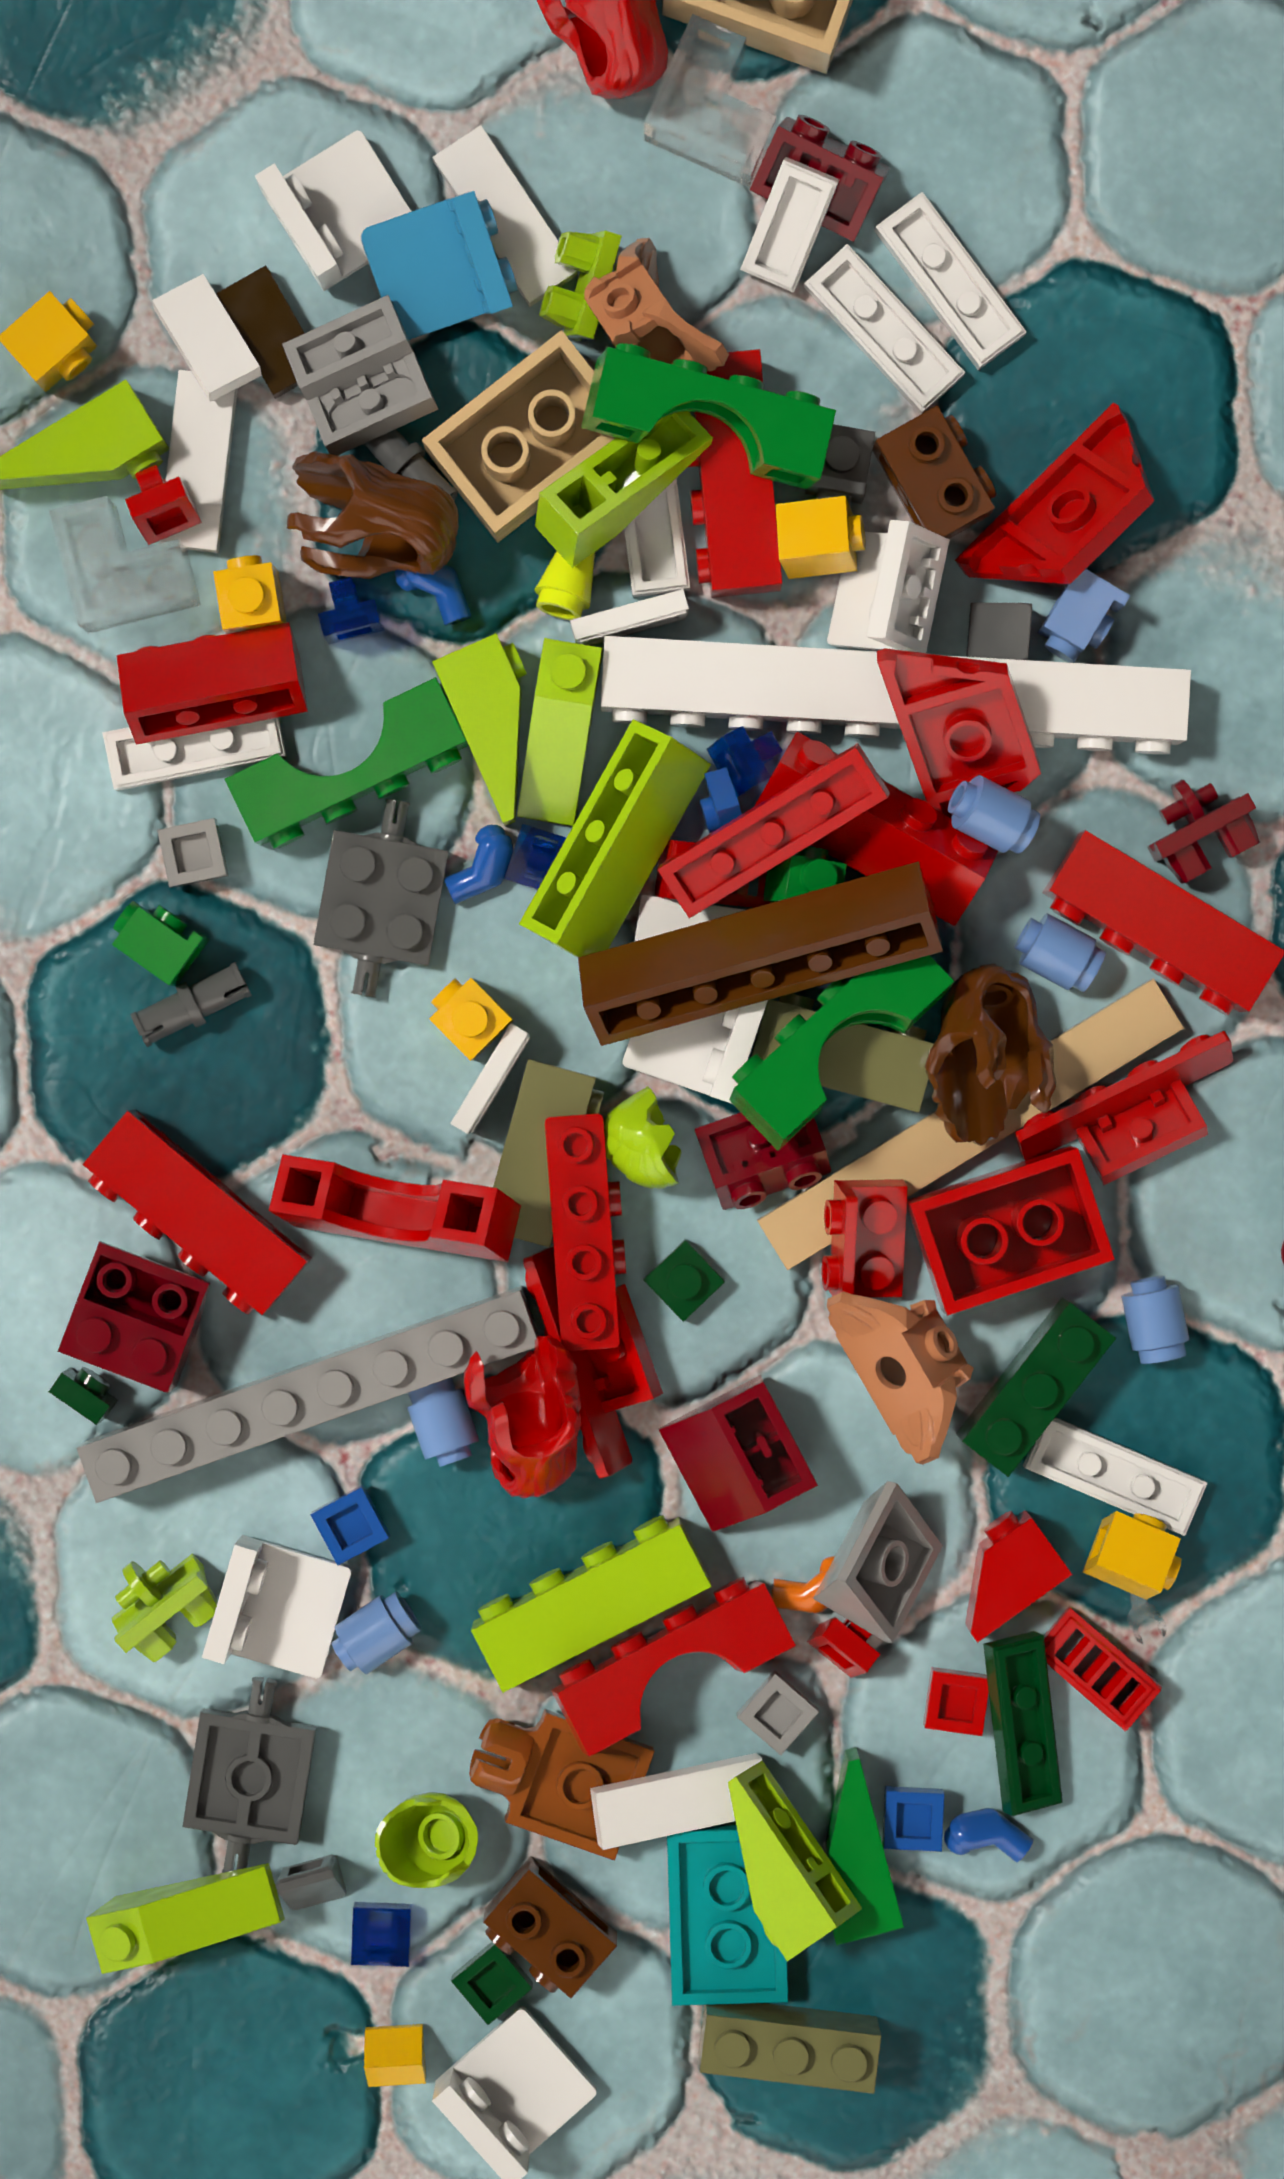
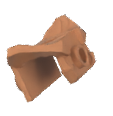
[584,238,729,371]
[827,1292,974,1465]

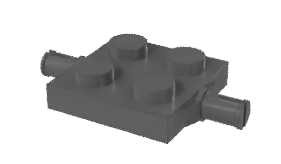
[313,799,449,998]
[182,1677,317,1873]

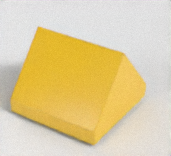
[364,2024,426,2087]

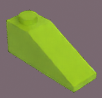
[0,379,170,490]
[535,411,713,568]
[432,633,527,826]
[517,638,603,826]
[728,1760,862,1961]
[86,1863,285,1974]

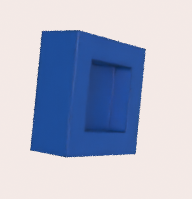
[700,767,742,833]
[310,1485,390,1566]
[882,1786,945,1852]

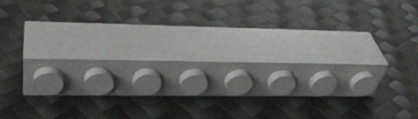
[76,1286,540,1503]

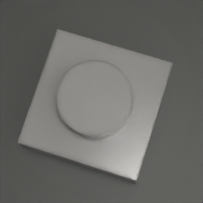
[157,818,229,888]
[737,1670,819,1755]

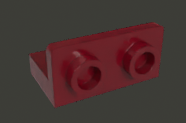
[749,115,891,242]
[694,1112,831,1210]

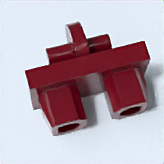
[1147,779,1260,884]

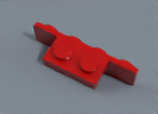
[1015,1031,1233,1186]
[545,1113,626,1352]
[523,1246,663,1479]

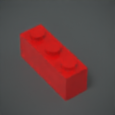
[116,622,308,745]

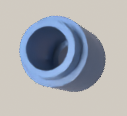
[948,775,1040,854]
[1014,913,1106,992]
[1121,1276,1189,1364]
[407,1377,480,1467]
[332,1592,422,1675]

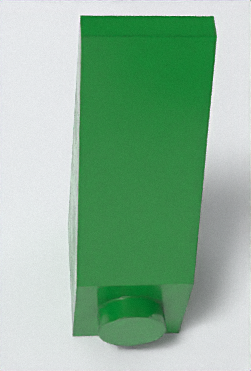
[824,1747,904,1946]

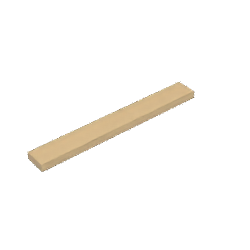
[757,979,1184,1270]

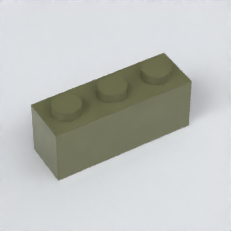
[750,993,934,1113]
[493,1059,604,1247]
[698,2003,881,2094]

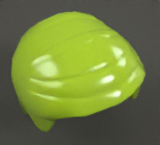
[604,1086,682,1189]
[375,1792,478,1888]

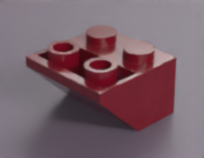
[57,1241,210,1393]
[658,1375,818,1532]

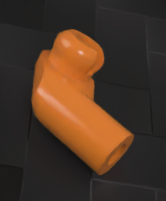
[771,1556,835,1613]

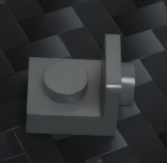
[805,424,875,506]

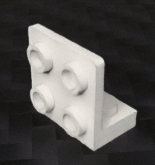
[255,130,411,292]
[827,520,950,653]
[623,1000,768,1104]
[202,1535,352,1679]
[432,2006,596,2179]

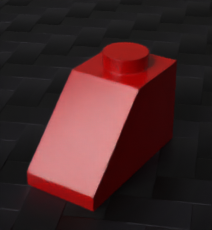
[965,1510,1073,1643]

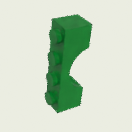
[581,343,836,489]
[224,677,469,850]
[729,955,954,1151]

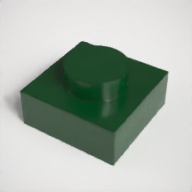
[643,1239,725,1322]
[48,1367,118,1425]
[451,1942,533,2025]

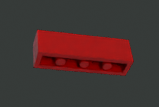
[688,349,782,598]
[754,731,998,926]
[1042,830,1284,1016]
[82,1110,312,1315]

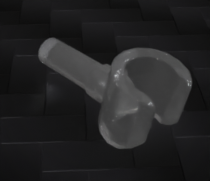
[1127,1593,1167,1644]

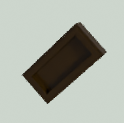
[216,265,305,399]

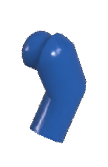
[395,565,472,626]
[444,825,514,905]
[944,1808,1034,1862]

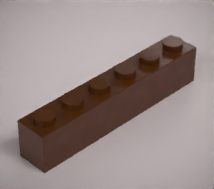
[578,861,943,1046]

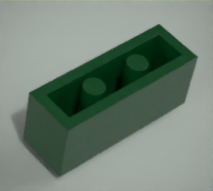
[956,1297,1116,1477]

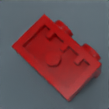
[821,1179,908,1298]

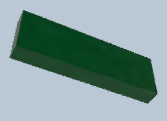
[983,1631,1063,1816]

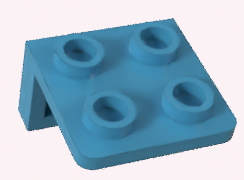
[361,191,518,340]

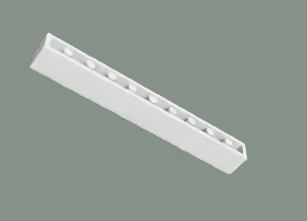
[601,636,1191,754]

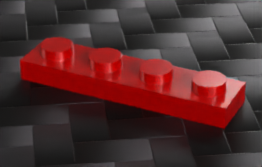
[657,743,890,919]

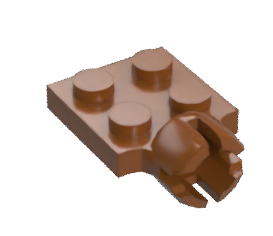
[469,1709,655,1861]

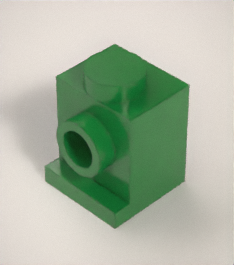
[763,846,847,903]
[112,901,210,986]

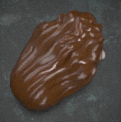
[287,451,459,579]
[925,964,1057,1146]

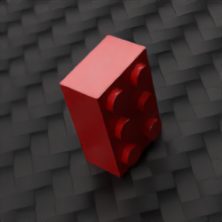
[907,1146,1115,1316]

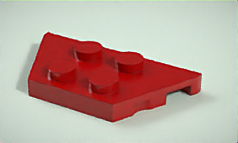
[955,402,1155,584]
[876,648,1041,819]

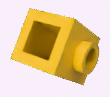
[0,291,98,392]
[776,496,866,579]
[213,555,287,634]
[429,978,514,1061]
[1083,1511,1182,1600]

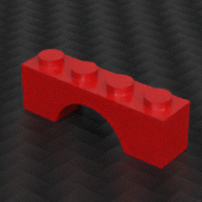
[268,1154,521,1262]
[551,1577,796,1757]

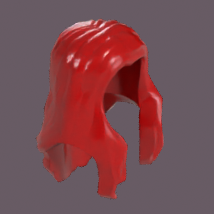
[537,0,669,100]
[464,1335,582,1499]

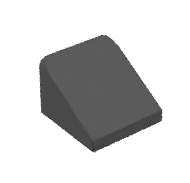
[966,603,1032,660]
[276,1854,347,1910]

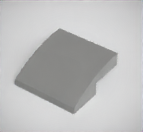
[282,295,438,455]

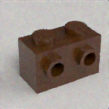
[872,406,997,539]
[483,1856,617,1999]

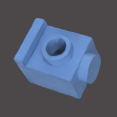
[1037,569,1130,663]

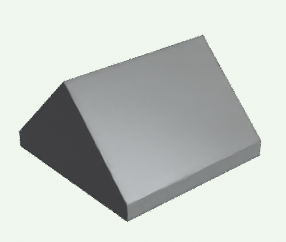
[813,1481,943,1643]

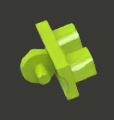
[539,230,622,341]
[111,1553,217,1662]

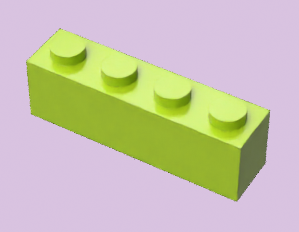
[519,719,711,958]
[471,1515,712,1693]

